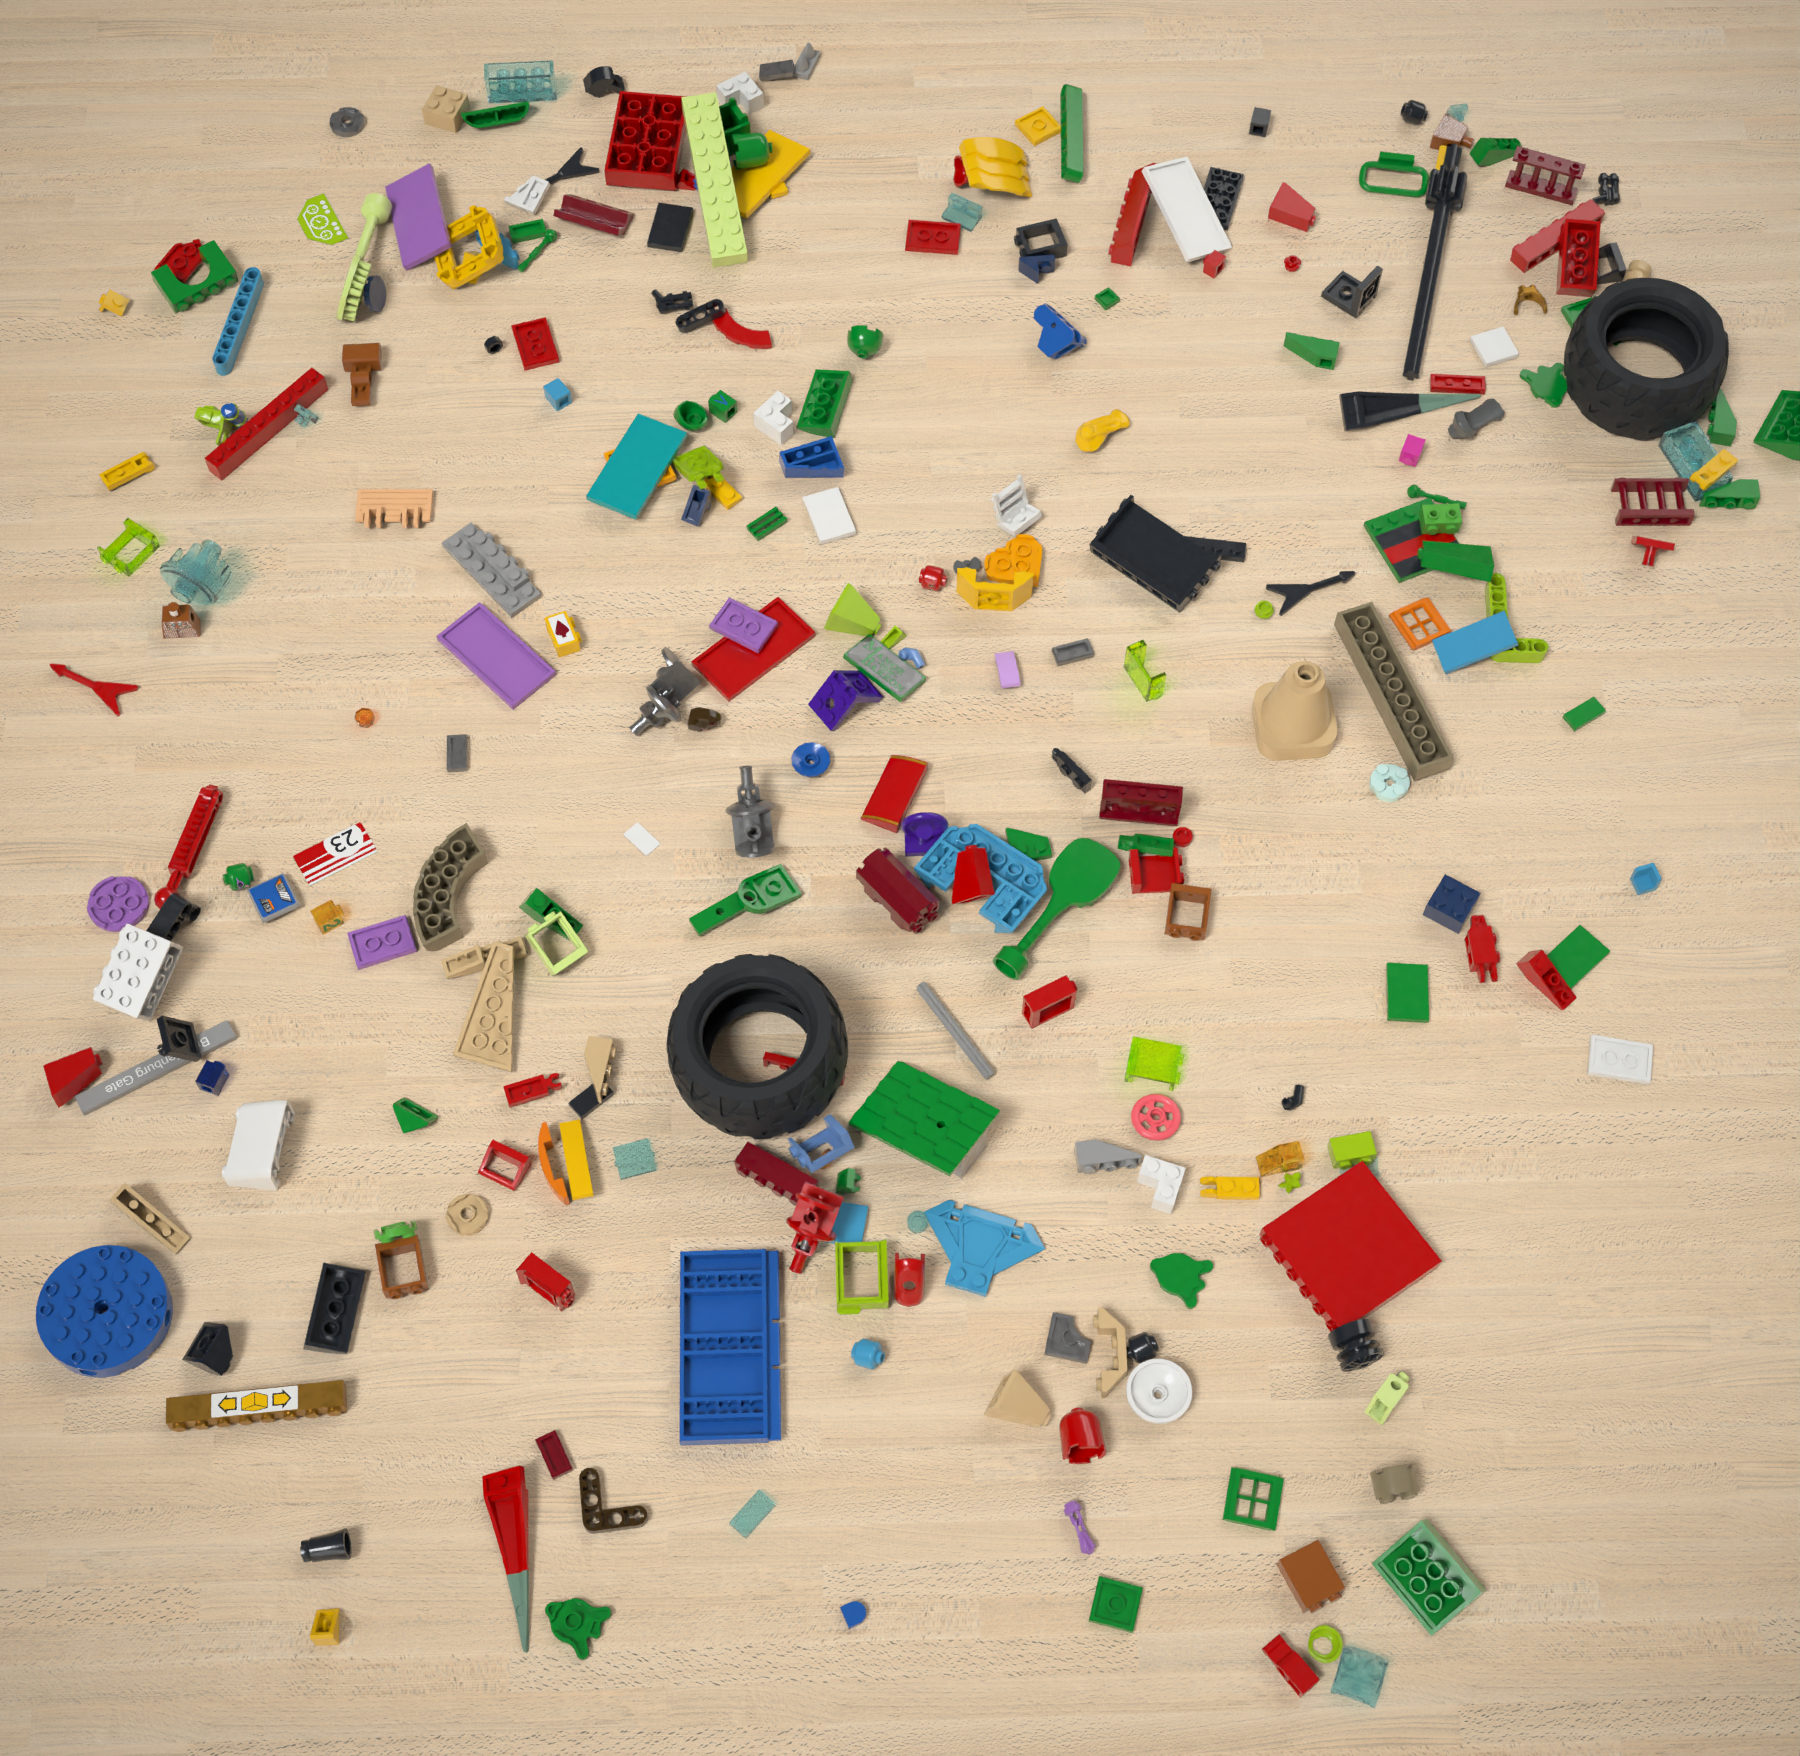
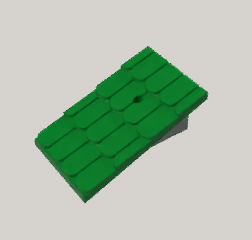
[848,1061,1000,1179]

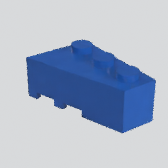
[779,436,844,478]

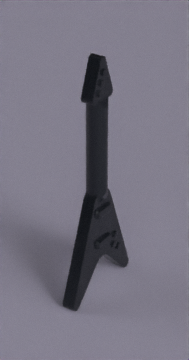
[545,147,599,185]
[1266,571,1356,616]

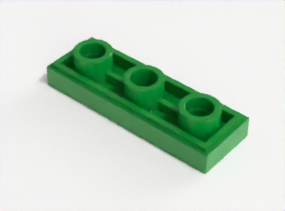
[689,891,748,937]

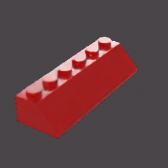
[1108,163,1156,267]

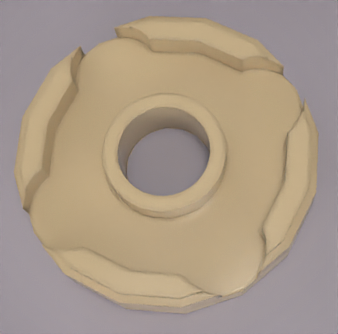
[446,1194,489,1236]

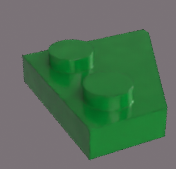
[1005,828,1052,861]

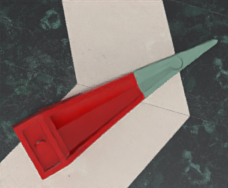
[482,1465,529,1653]

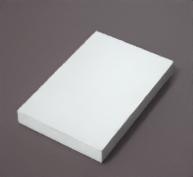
[803,487,856,545]
[1587,1034,1653,1085]

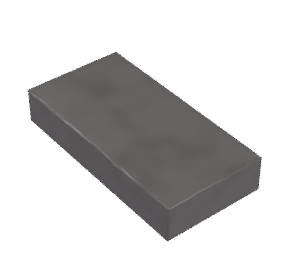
[759,59,794,81]
[1051,638,1094,667]
[447,734,467,772]

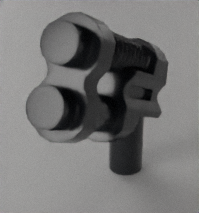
[1592,173,1620,206]
[651,289,694,314]

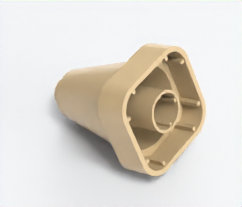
[1252,661,1337,761]

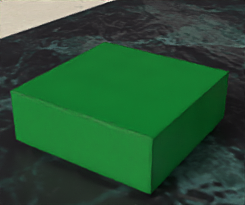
[1095,287,1120,311]

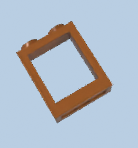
[1164,883,1212,941]
[375,1235,429,1299]

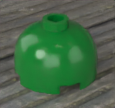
[847,325,884,359]

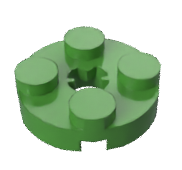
[373,1220,417,1243]

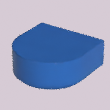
[840,1601,866,1629]

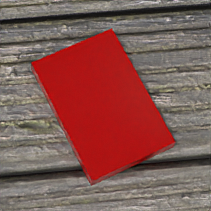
[905,220,961,255]
[511,317,560,371]

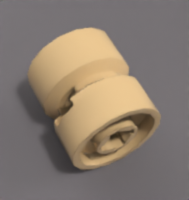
[1623,260,1652,281]

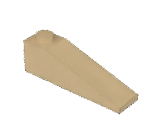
[109,1183,190,1254]

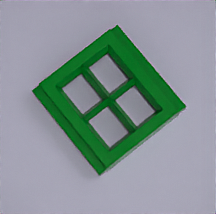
[1222,1467,1284,1531]

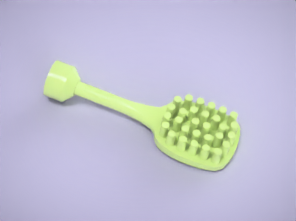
[337,193,392,322]

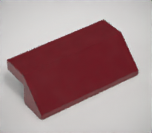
[553,194,634,236]

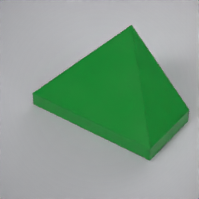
[392,1097,438,1134]

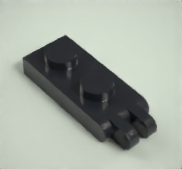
[1052,748,1092,793]

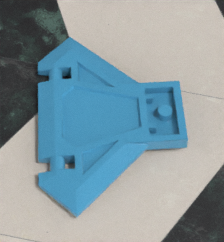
[924,1200,1045,1297]

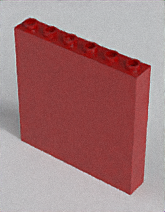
[1259,1161,1442,1332]

